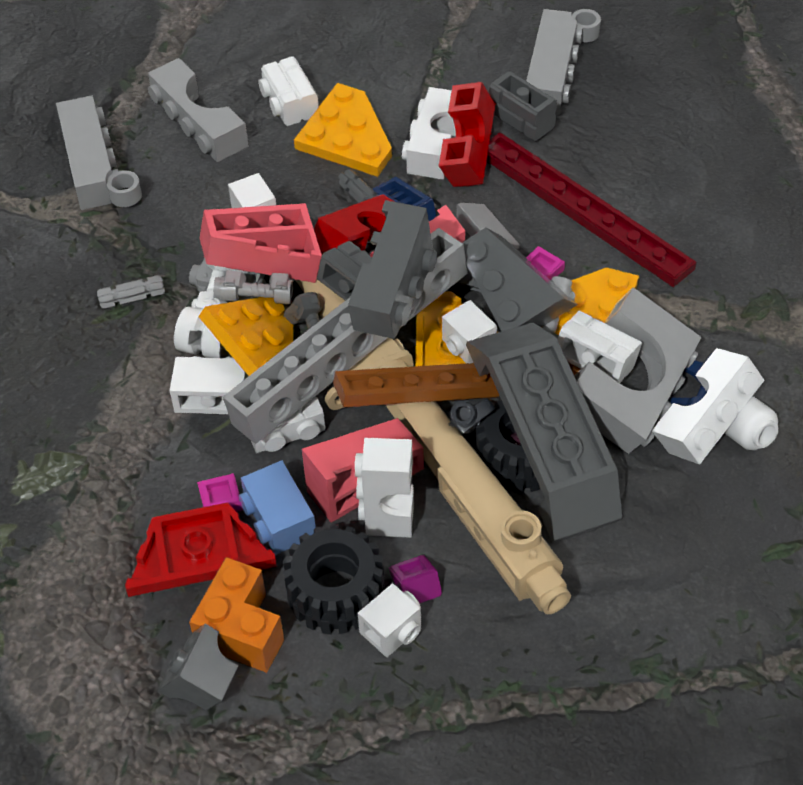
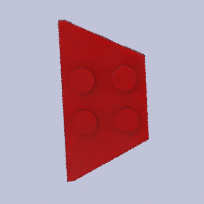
[125,502,277,597]

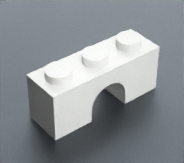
[402,87,456,179]
[652,348,765,465]
[355,438,414,537]

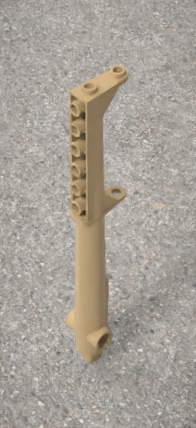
[294,274,571,614]

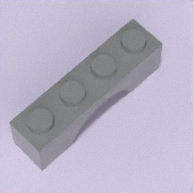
[148,58,248,162]

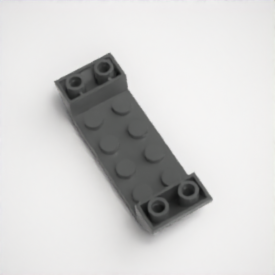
[466,323,622,543]

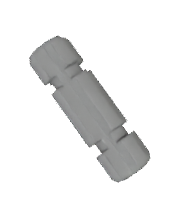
[97,275,165,309]

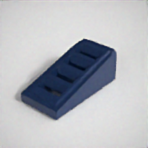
[373,177,436,222]

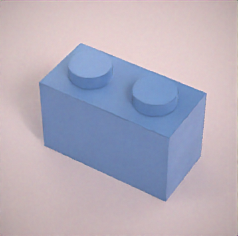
[239,460,316,555]

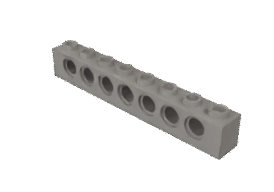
[223,228,467,444]

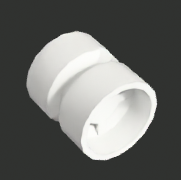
[174,307,230,358]

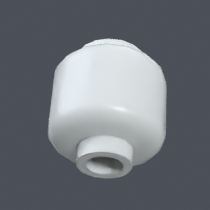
[725,396,779,450]

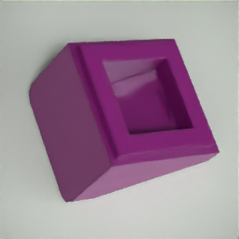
[388,555,442,603]

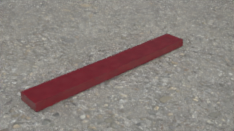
[486,132,696,288]

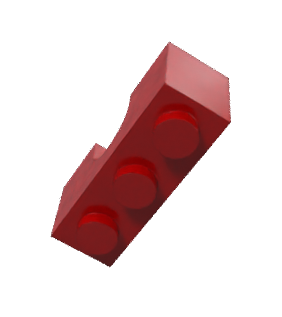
[438,82,495,187]
[314,194,395,255]

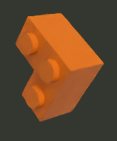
[189,557,284,673]

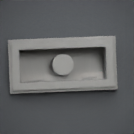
[456,203,520,249]

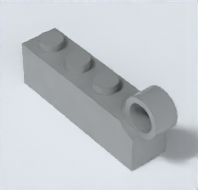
[526,9,601,115]
[56,95,142,210]

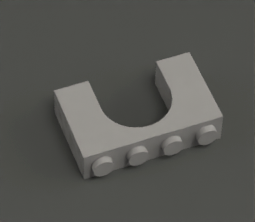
[574,287,701,454]

